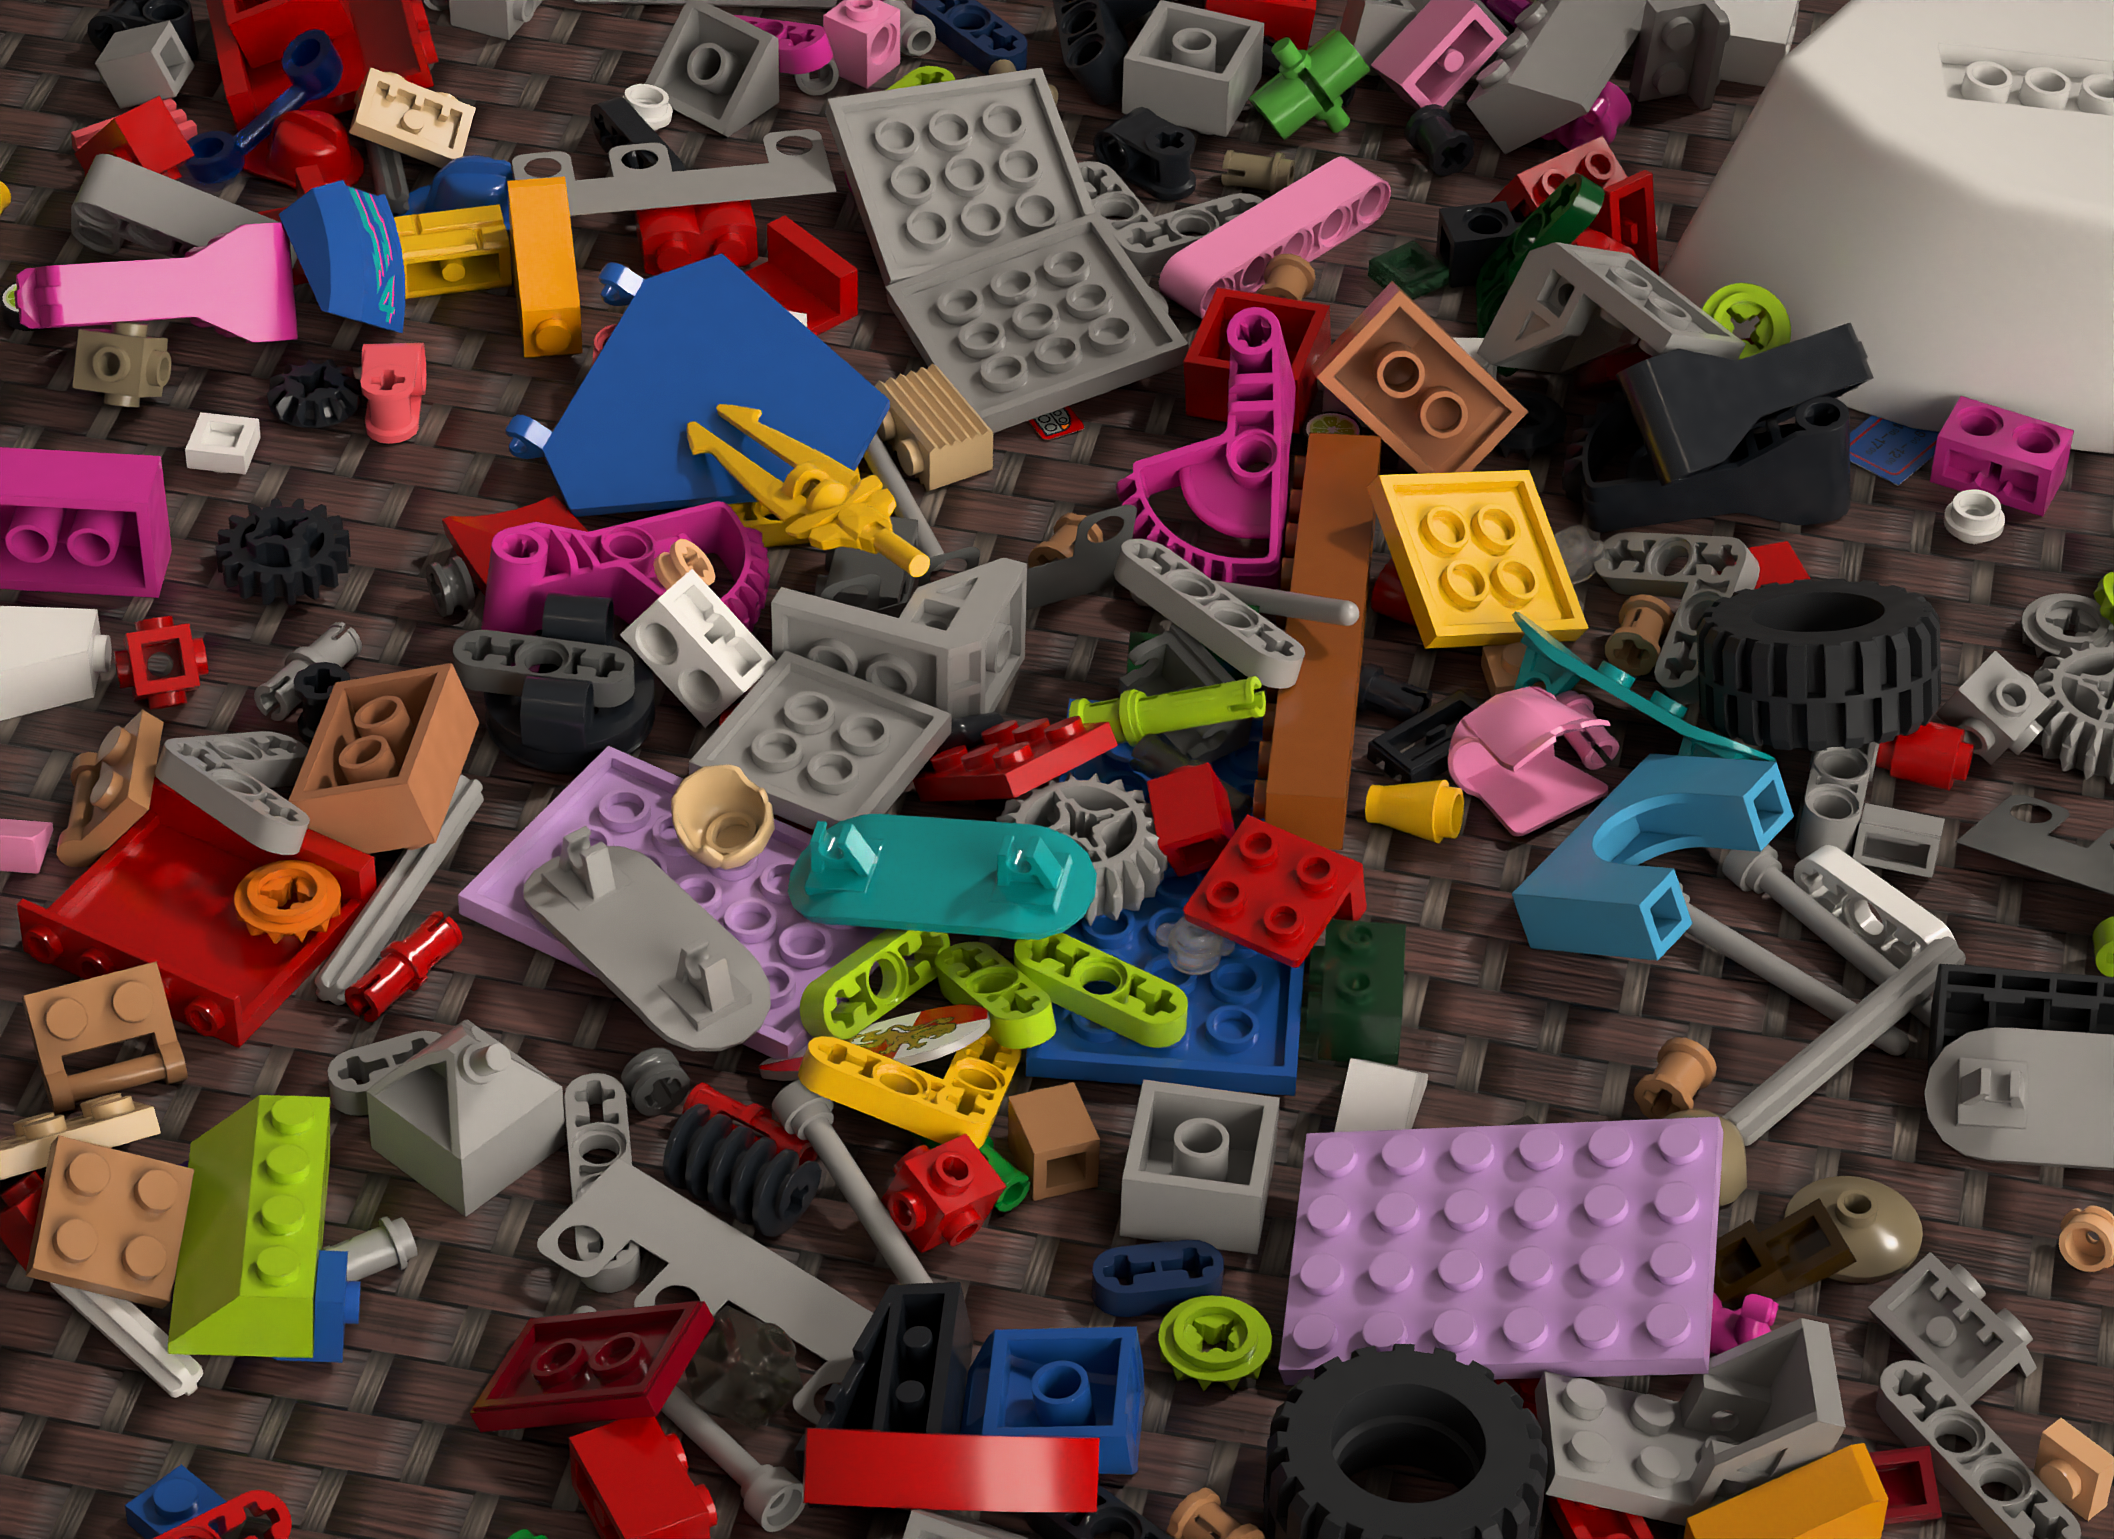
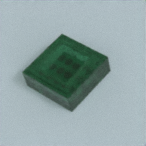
[1368,240,1449,300]

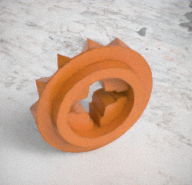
[234,860,341,944]

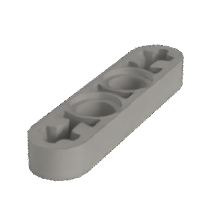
[1114,539,1305,689]
[564,1073,641,1293]
[1875,1360,2081,1539]

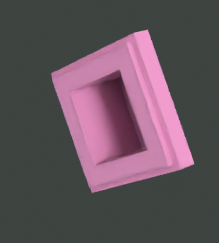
[0,819,53,874]

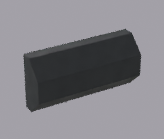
[1928,964,2114,1074]

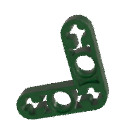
[1476,173,1605,377]

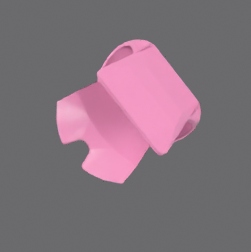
[1448,686,1610,836]

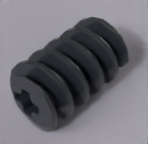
[663,1103,822,1237]

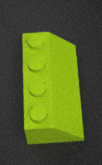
[168,1095,330,1358]

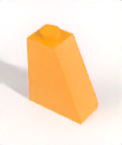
[507,176,583,358]
[1684,1443,1889,1539]

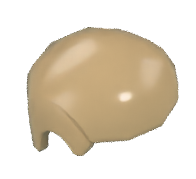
[671,764,775,870]

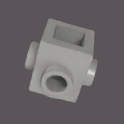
[1936,651,2051,765]

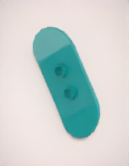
[1512,611,1776,762]
[787,814,1097,940]

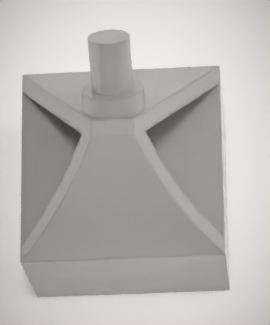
[366,1020,566,1217]

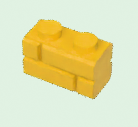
[394,204,512,299]

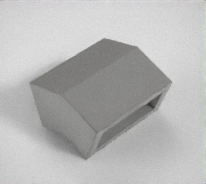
[1853,803,1945,878]

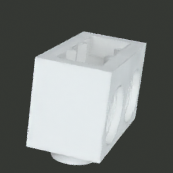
[620,569,776,728]

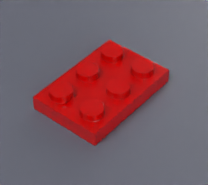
[912,716,1118,802]

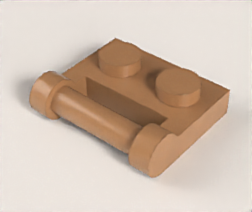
[57,709,164,867]
[21,961,188,1115]

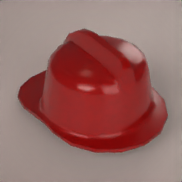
[237,110,364,189]

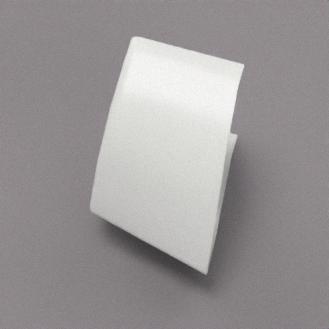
[1659,0,2114,454]

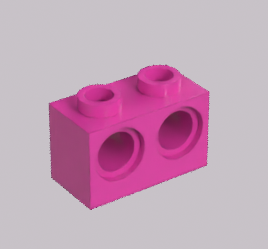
[1930,396,2074,517]

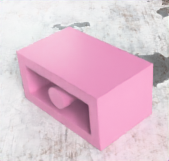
[1371,0,1507,110]

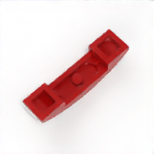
[802,1428,1100,1512]

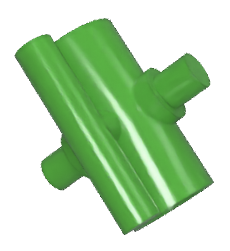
[1248,29,1370,141]

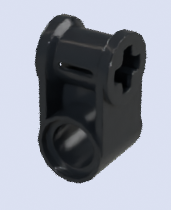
[87,0,199,61]
[1093,107,1196,201]

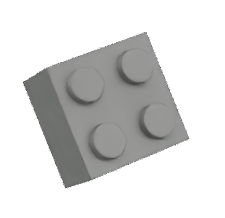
[1122,0,1264,137]
[1120,1080,1280,1254]

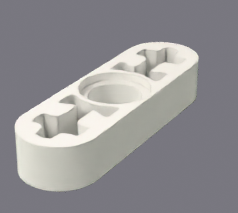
[1794,845,1956,969]

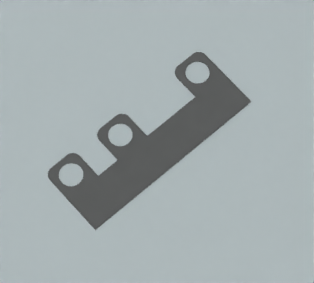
[820,505,1137,618]
[1955,795,2114,895]

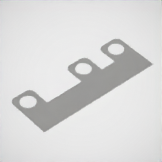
[512,129,836,216]
[537,1157,873,1425]

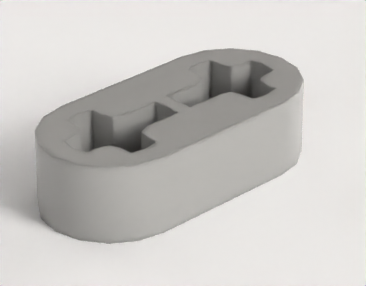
[327,1031,442,1116]

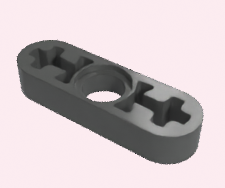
[453,630,635,708]

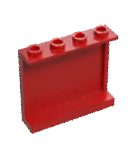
[206,0,439,141]
[17,775,377,1048]

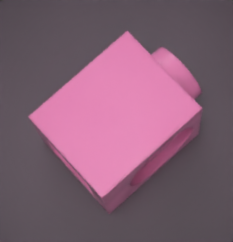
[823,0,900,89]

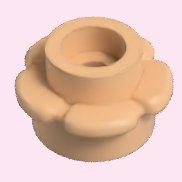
[2059,1205,2114,1272]

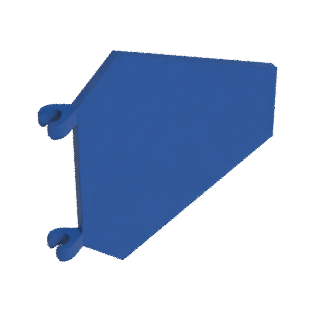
[505,253,890,517]

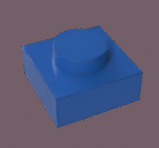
[125,1464,227,1539]

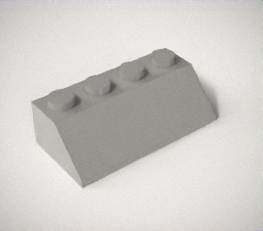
[1466,0,1646,154]

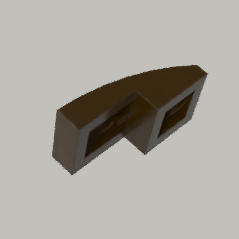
[1714,1198,1857,1310]

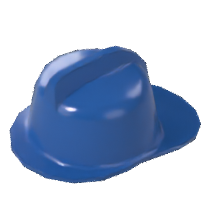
[394,155,514,232]

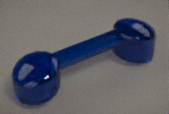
[184,29,343,184]

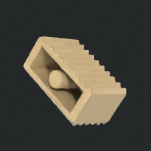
[874,363,993,492]

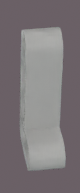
[71,154,298,268]

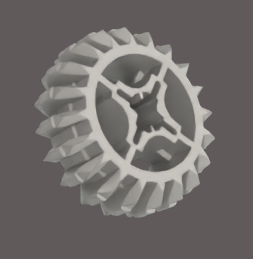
[2032,640,2114,785]
[997,772,1168,926]

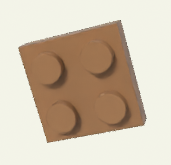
[25,1135,194,1309]

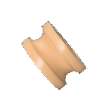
[653,539,715,590]

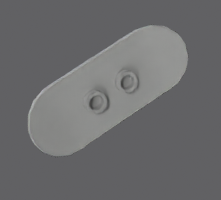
[524,826,771,1051]
[1924,1027,2114,1171]

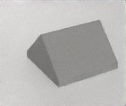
[645,0,779,137]

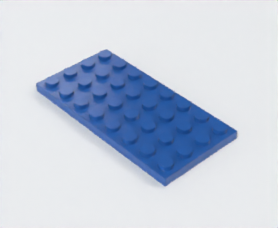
[1026,698,1304,1096]

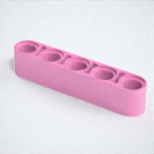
[1158,156,1391,319]

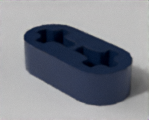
[1091,1240,1224,1317]

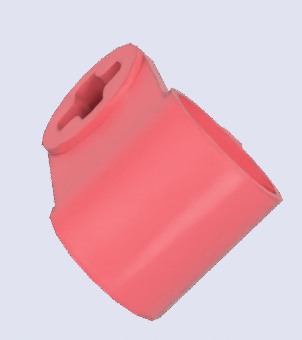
[360,343,427,444]

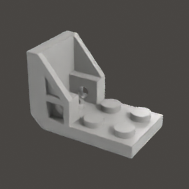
[1477,242,1746,374]
[771,557,1027,719]
[1534,1318,1846,1526]

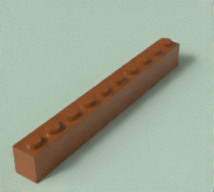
[1253,432,1381,850]

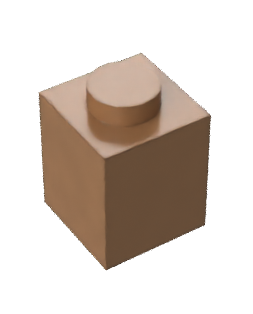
[1008,1082,1100,1201]

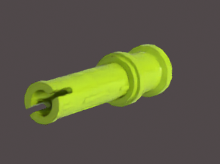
[1069,676,1266,747]

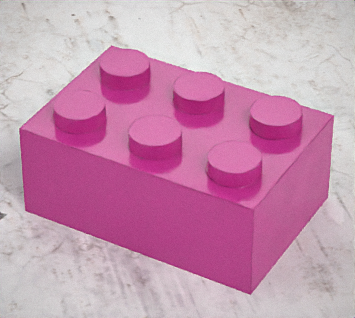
[0,447,172,598]

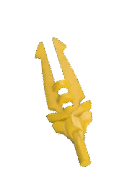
[686,404,930,577]

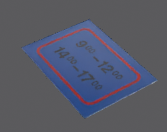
[1850,415,1939,486]

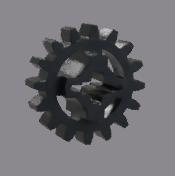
[215,498,351,605]

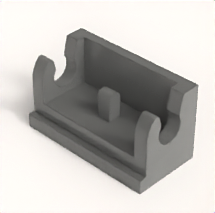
[1118,624,1253,766]

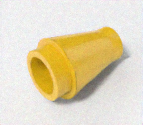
[1365,780,1464,843]

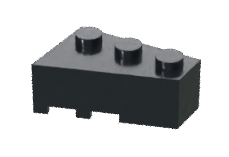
[794,1282,974,1508]

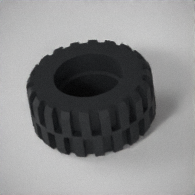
[1696,579,1941,751]
[1263,1344,1548,1539]

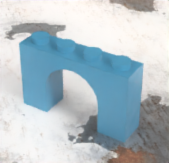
[1512,754,1794,961]

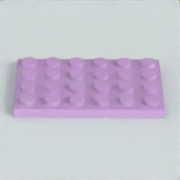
[458,746,887,1059]
[1279,1117,1723,1385]

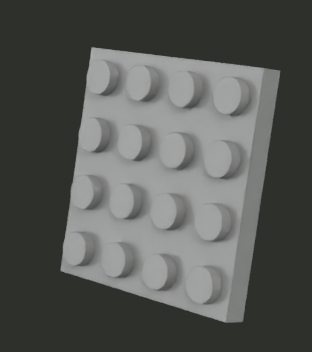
[825,68,1095,286]
[885,212,1189,433]

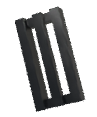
[1367,690,1480,784]

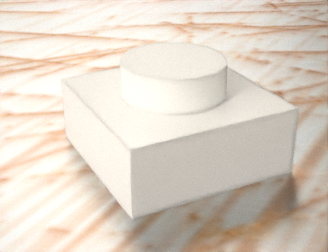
[185,412,261,475]

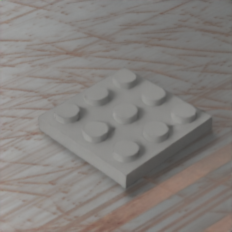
[689,650,952,830]

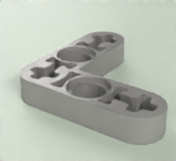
[1078,161,1264,276]
[1594,532,1760,705]
[155,731,310,855]

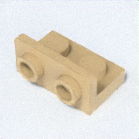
[349,67,476,168]

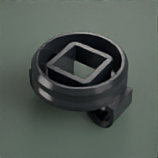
[484,593,656,774]

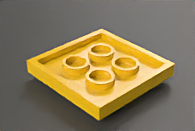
[1367,470,1589,649]

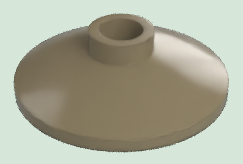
[1784,1176,1923,1283]

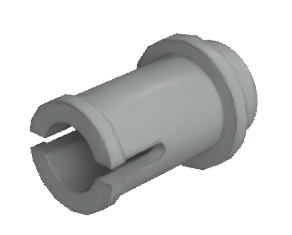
[883,0,936,56]
[322,1216,418,1281]

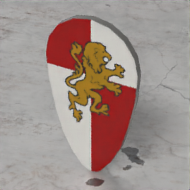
[759,1004,991,1081]

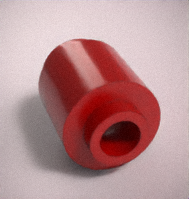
[1876,721,1974,791]

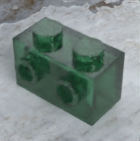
[1306,919,1406,1065]

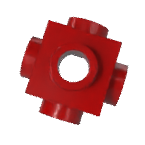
[114,616,209,710]
[881,1133,1006,1253]

